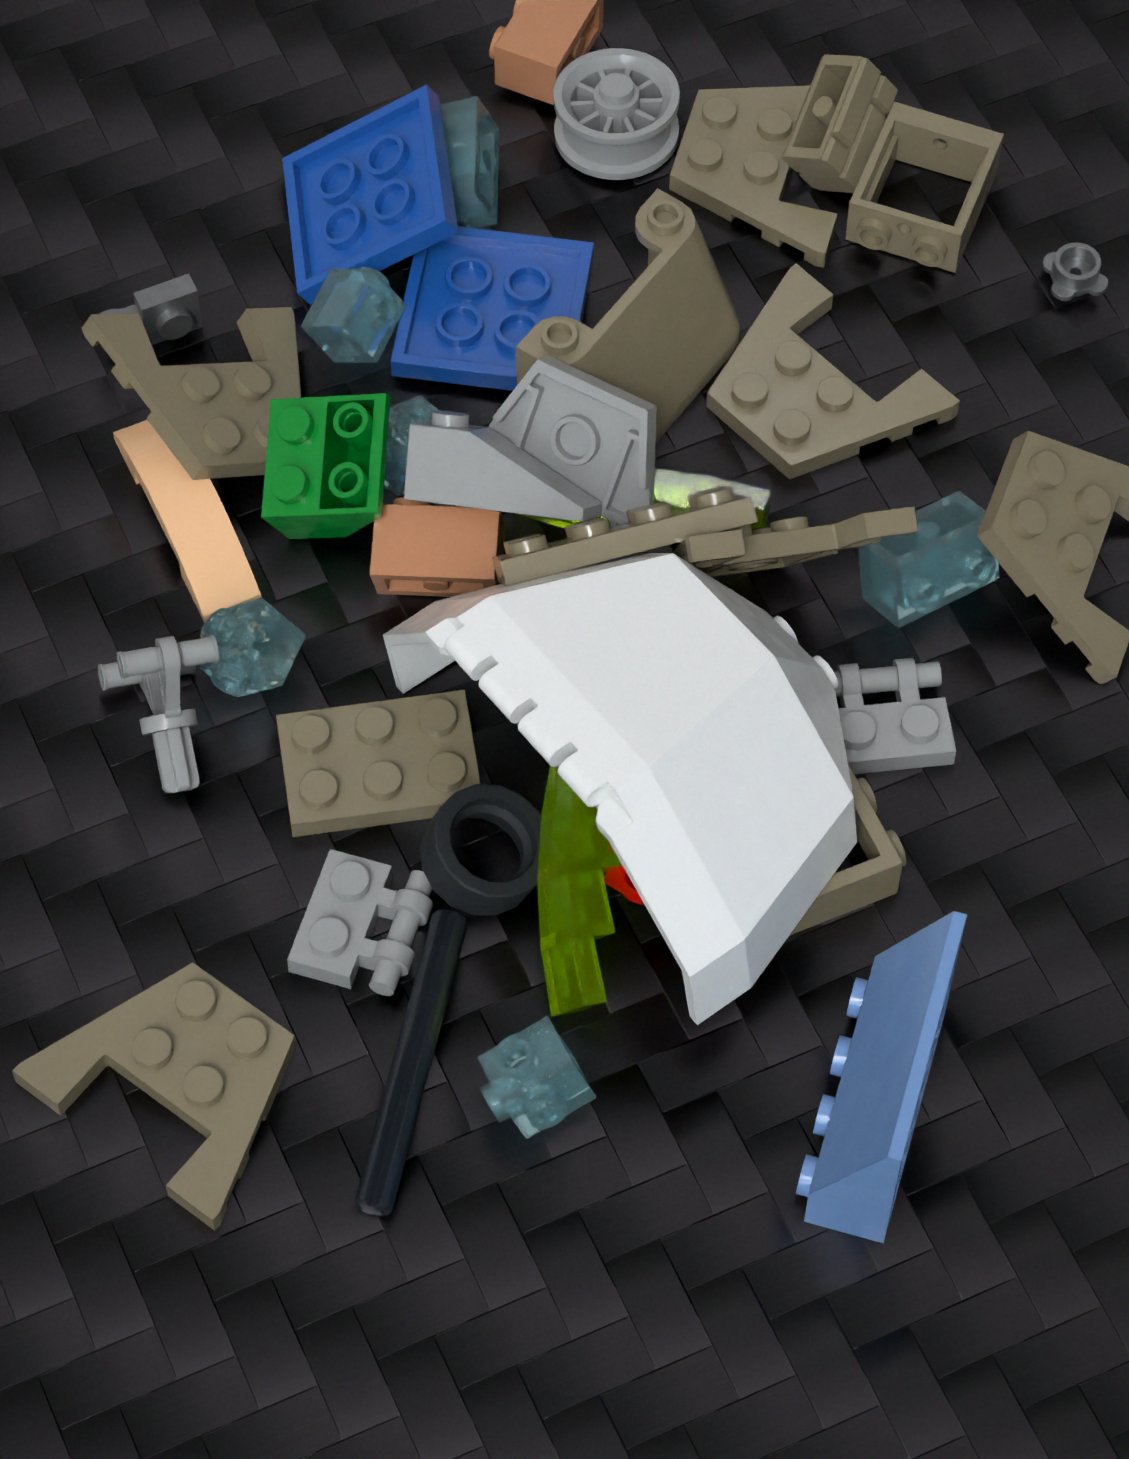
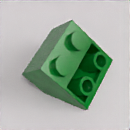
[261,393,391,539]

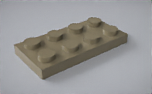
[492,486,758,586]

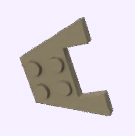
[669,85,838,268]
[706,263,960,479]
[81,307,301,480]
[977,431,1129,684]
[673,506,919,578]
[12,962,296,1231]

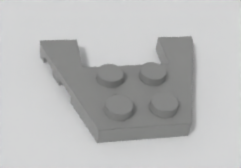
[434,355,657,553]

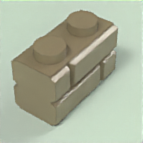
[781,54,898,193]

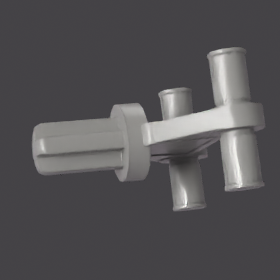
[98,635,219,793]

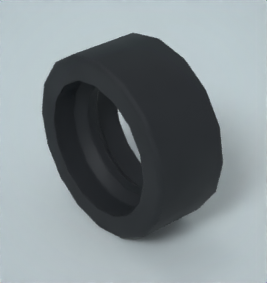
[420,784,552,915]

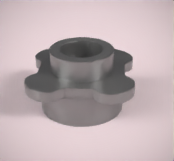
[1042,242,1108,301]

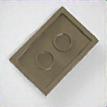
[276,690,481,837]

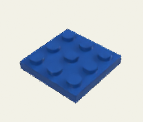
[282,84,458,305]
[390,226,594,391]

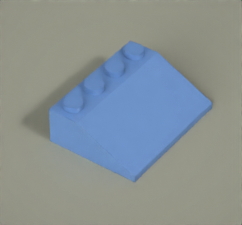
[796,911,967,1244]

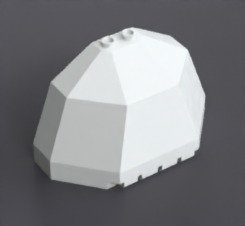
[383,553,857,1025]

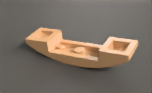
[113,420,262,623]

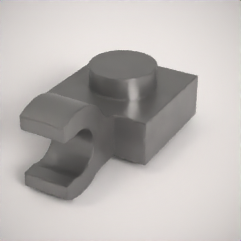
[100,273,203,345]

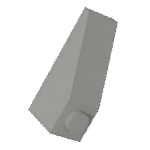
[404,411,602,522]

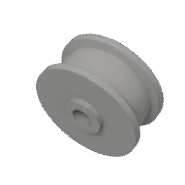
[553,48,680,180]

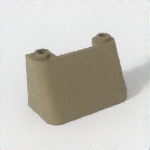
[516,188,740,443]

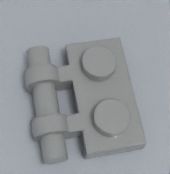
[834,658,956,774]
[287,849,433,996]

